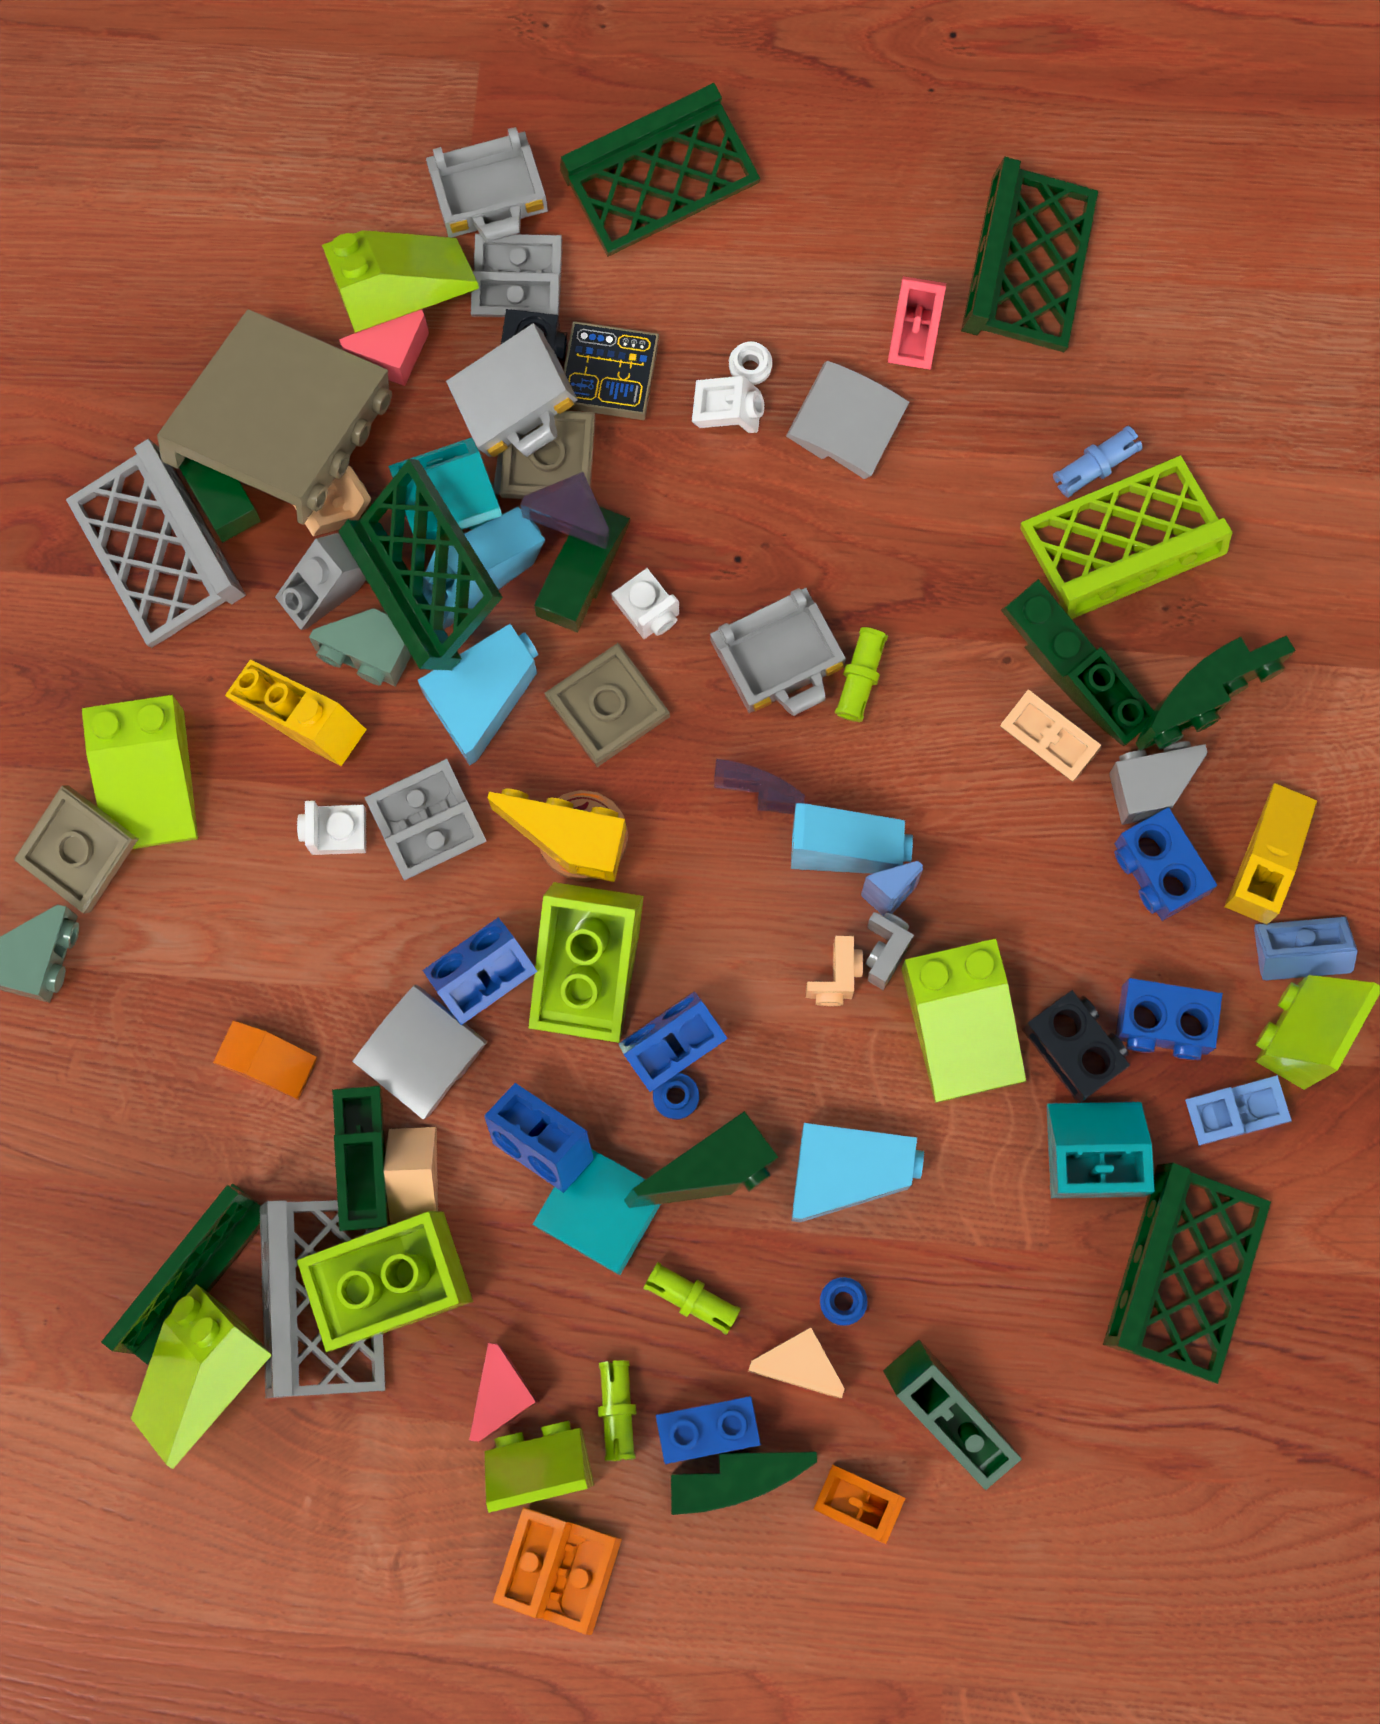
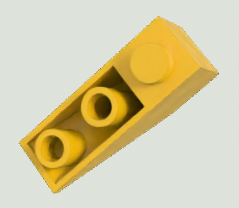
[225,659,367,766]
[1224,783,1317,925]
[488,789,627,882]

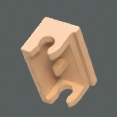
[1000,690,1101,782]

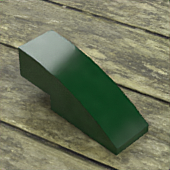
[179,457,261,543]
[534,503,630,633]
[332,1086,388,1231]
[671,1452,817,1515]

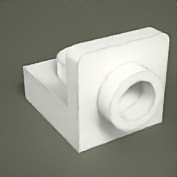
[692,376,764,433]
[611,568,679,639]
[297,801,366,855]

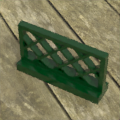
[560,83,760,257]
[961,156,1098,352]
[338,459,503,671]
[1103,1163,1271,1384]
[101,1183,261,1365]

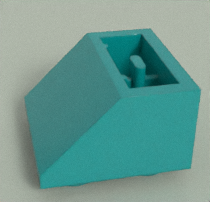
[388,437,502,540]
[1046,1102,1155,1199]

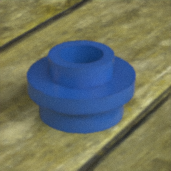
[653,1073,699,1120]
[820,1277,868,1326]

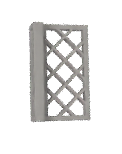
[66,438,246,648]
[260,1200,385,1399]

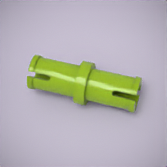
[835,627,888,722]
[643,1262,741,1335]
[598,1360,636,1461]

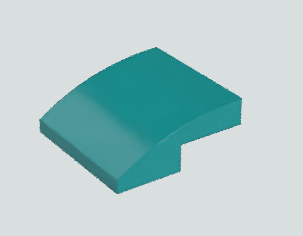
[532,1149,661,1275]

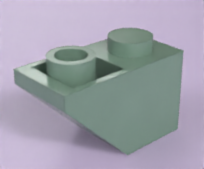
[309,608,411,687]
[0,904,79,1003]

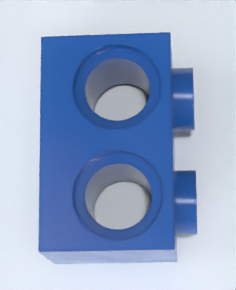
[1114,807,1218,921]
[422,917,538,1025]
[1116,978,1223,1060]
[618,991,728,1092]
[484,1083,594,1193]
[656,1396,761,1464]

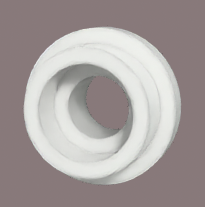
[729,341,772,385]

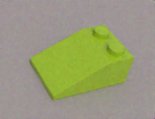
[322,230,479,333]
[82,695,198,849]
[528,882,644,1043]
[901,939,1026,1103]
[1255,975,1380,1090]
[297,1211,473,1352]
[131,1284,272,1469]
[484,1421,594,1513]

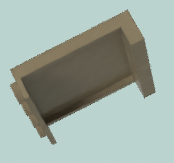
[157,309,392,525]

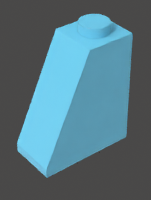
[422,506,545,629]
[418,624,539,766]
[791,803,913,874]
[791,1123,924,1222]

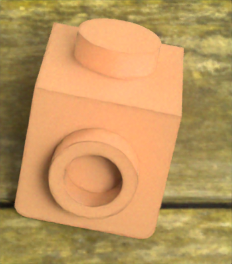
[293,466,371,536]
[806,936,863,1006]

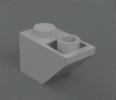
[275,533,366,630]
[1109,741,1208,825]

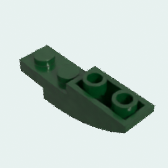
[1001,579,1154,746]
[1136,635,1296,751]

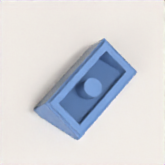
[861,861,923,916]
[1254,917,1358,981]

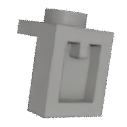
[865,912,914,990]

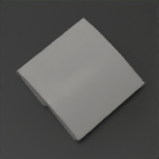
[471,234,563,317]
[786,361,909,479]
[364,759,486,880]
[352,985,487,1119]

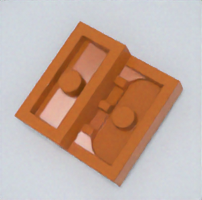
[492,1507,622,1635]

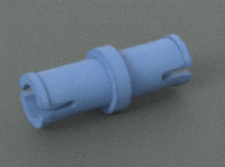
[1053,426,1143,498]

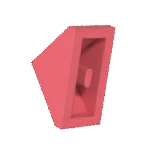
[888,276,947,370]
[339,309,429,386]
[469,1343,539,1442]

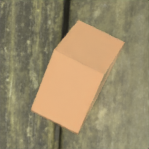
[384,1127,438,1224]
[748,1328,845,1399]

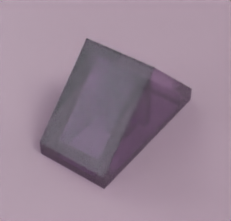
[521,472,609,549]

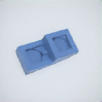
[1185,1075,1292,1146]

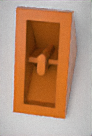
[213,1021,318,1100]
[813,1465,906,1544]

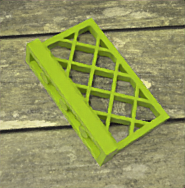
[1020,455,1232,619]

